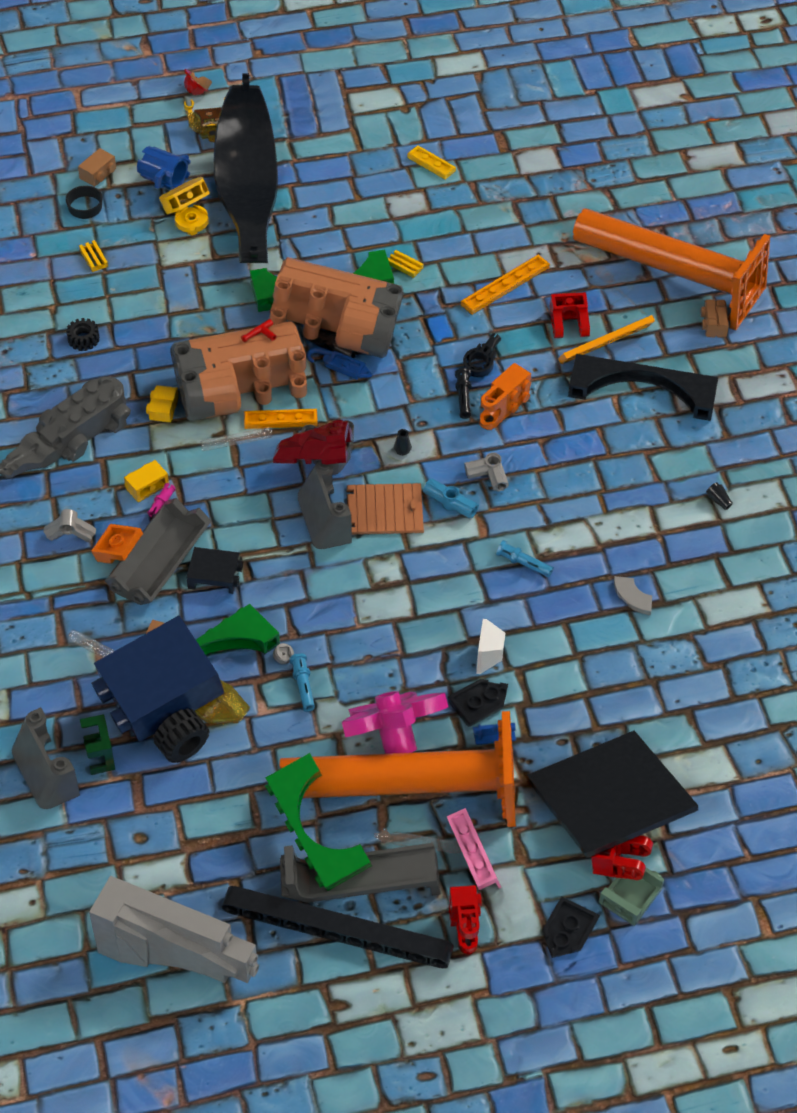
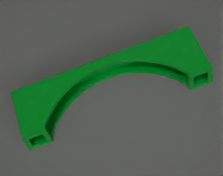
[250,249,394,312]
[196,603,280,655]

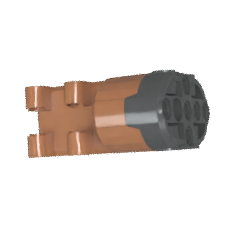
[269,257,404,358]
[170,321,307,421]

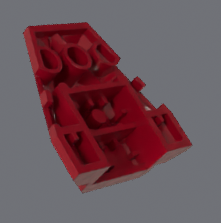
[273,420,352,465]

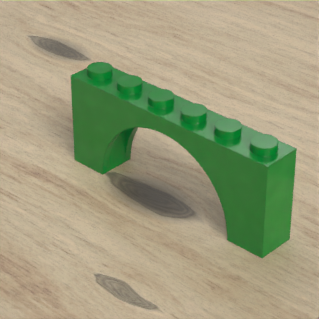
[265,753,372,891]

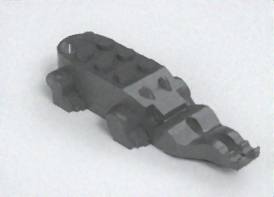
[0,376,131,479]

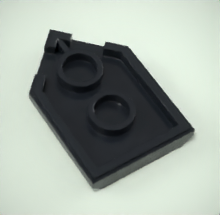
[447,679,508,727]
[542,896,600,958]

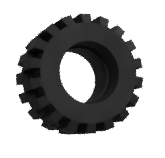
[153,709,210,763]

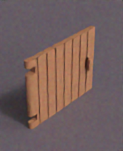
[347,483,424,535]

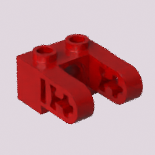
[549,292,590,338]
[591,835,653,880]
[449,885,482,954]

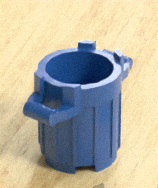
[137,146,191,190]

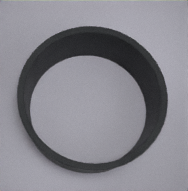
[65,186,103,219]

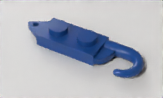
[306,347,372,380]

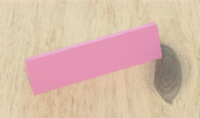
[446,808,501,890]

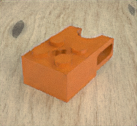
[479,363,531,430]

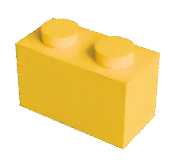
[124,460,169,503]

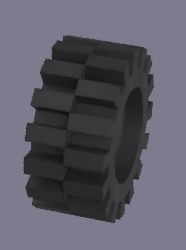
[66,318,100,351]

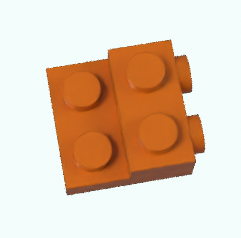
[91,524,143,564]

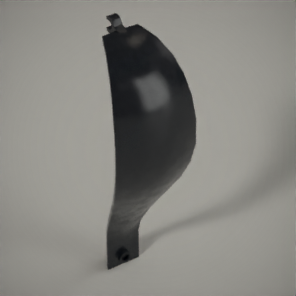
[213,73,278,263]

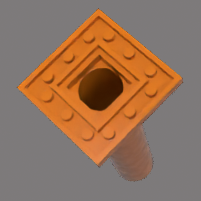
[573,208,771,330]
[279,711,516,827]

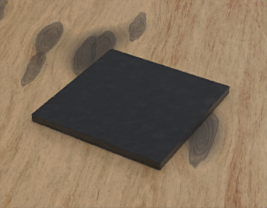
[527,730,698,858]

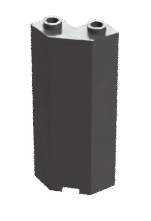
[105,498,211,605]

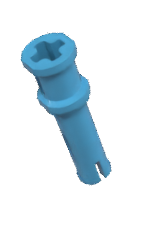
[496,540,554,577]
[289,653,315,712]

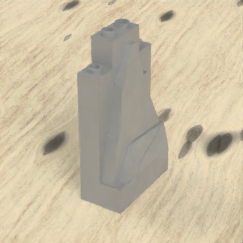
[89,876,259,983]

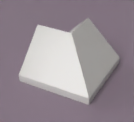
[476,619,505,674]

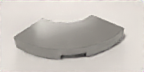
[614,576,652,615]

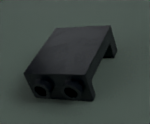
[186,547,243,594]

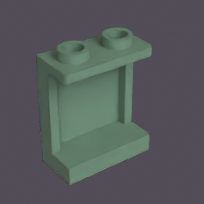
[599,857,664,926]

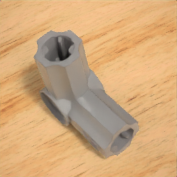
[464,453,509,492]
[43,509,96,542]

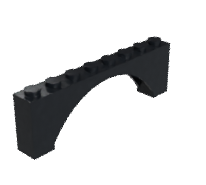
[568,354,718,421]

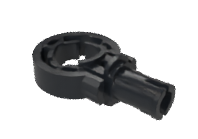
[463,333,501,377]

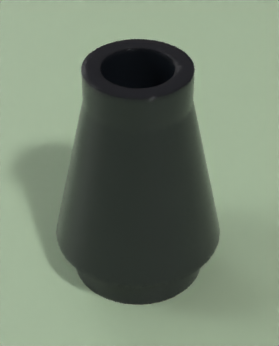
[394,429,412,456]
[706,482,733,510]

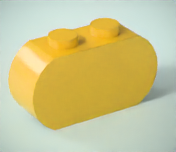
[159,177,210,214]

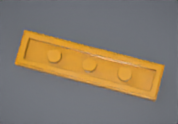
[244,409,318,429]

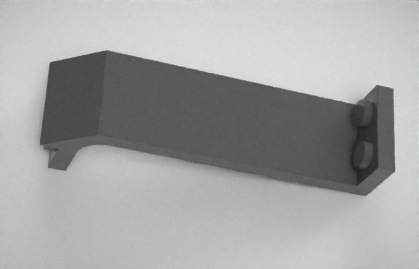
[280,843,441,903]

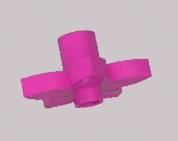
[342,691,448,754]

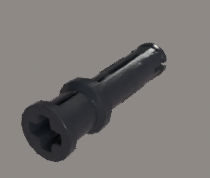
[455,368,472,419]

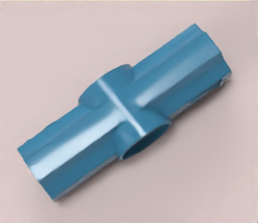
[423,478,479,518]

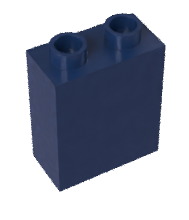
[91,615,224,742]

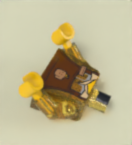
[184,96,226,142]

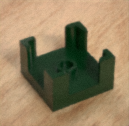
[80,714,116,775]

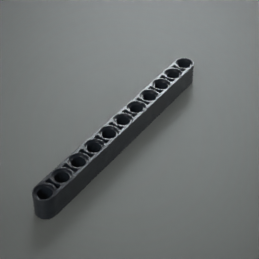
[221,886,454,969]

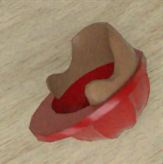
[184,69,212,95]

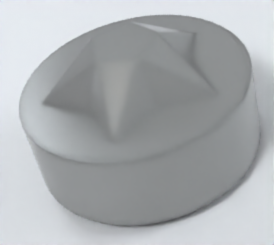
[273,643,294,664]

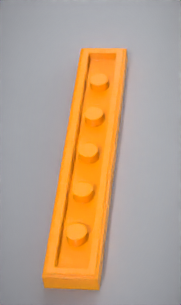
[461,254,550,315]
[558,315,655,364]

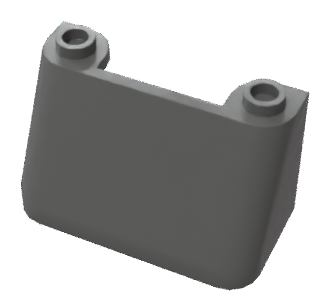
[298,460,352,549]
[11,707,80,809]

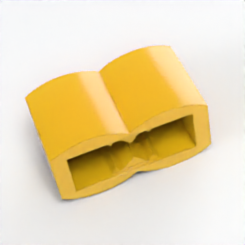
[146,385,179,422]

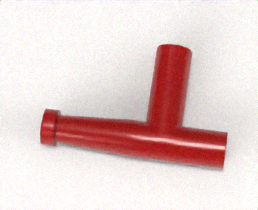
[241,319,277,342]

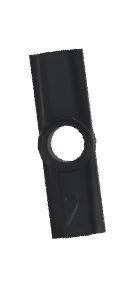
[306,329,358,359]

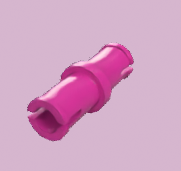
[147,483,176,518]

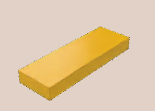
[407,145,456,180]

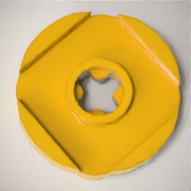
[175,205,209,235]

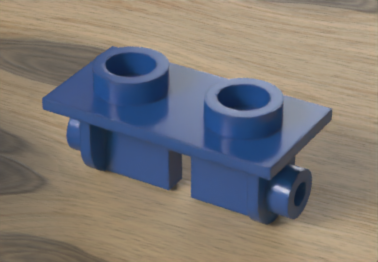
[473,723,516,745]

